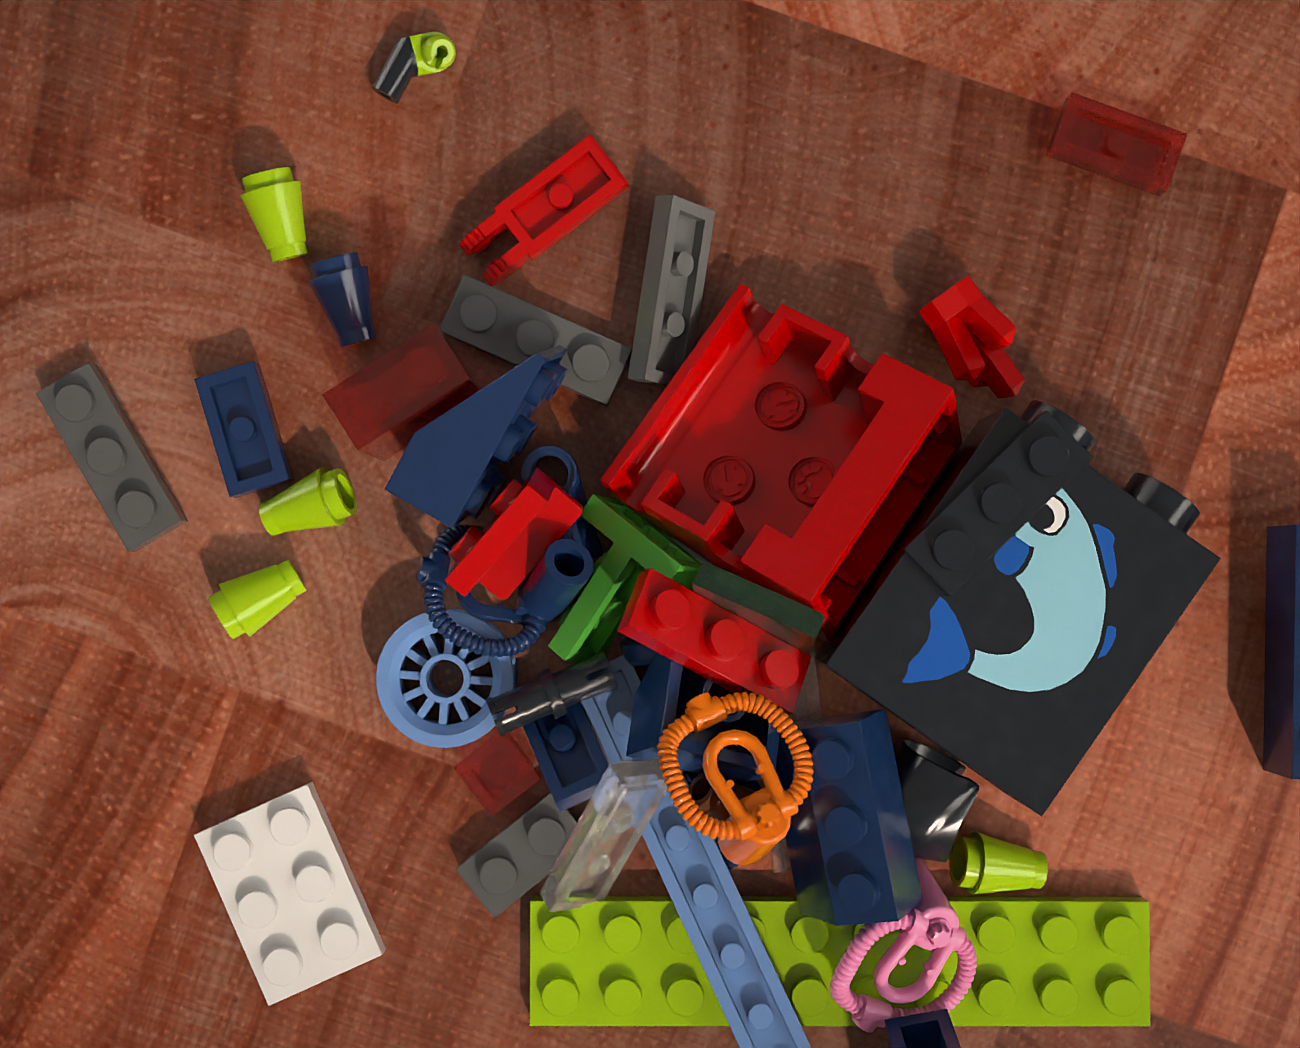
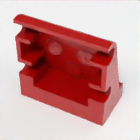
[600,283,962,643]

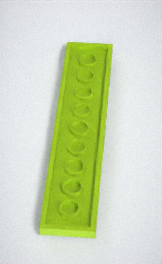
[530,896,1150,1026]

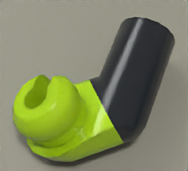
[371,32,456,104]

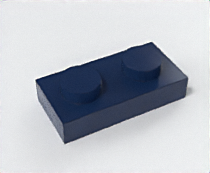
[194,361,294,498]
[515,702,618,812]

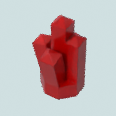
[918,275,1025,398]

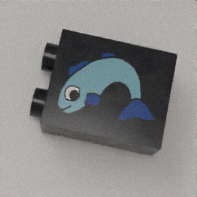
[813,400,1221,817]

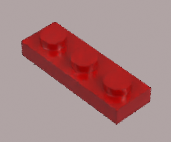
[617,568,812,715]

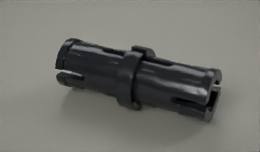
[485,651,618,737]

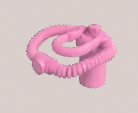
[829,858,977,1033]

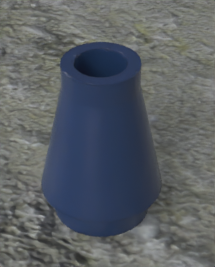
[308,252,376,347]

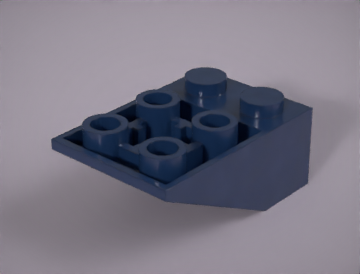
[385,345,568,528]

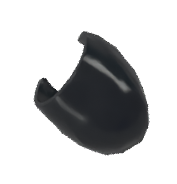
[893,738,979,862]

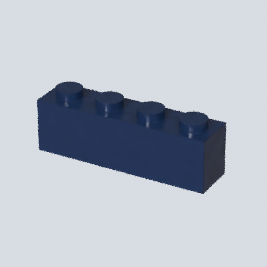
[1263,525,1300,780]

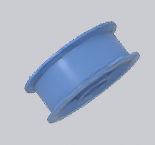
[376,609,518,748]

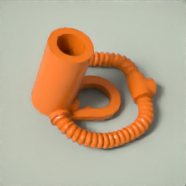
[657,692,814,866]

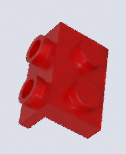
[444,467,583,600]

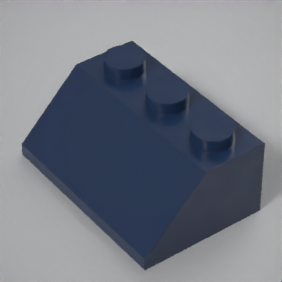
[775,708,923,926]

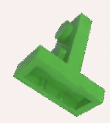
[548,494,711,662]

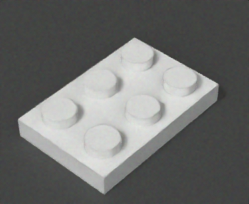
[194,782,386,1006]

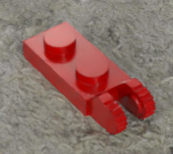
[459,135,629,287]

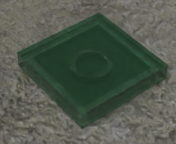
[693,562,825,656]

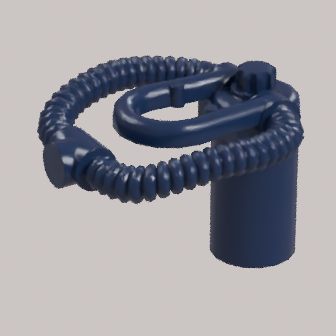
[416,524,594,657]

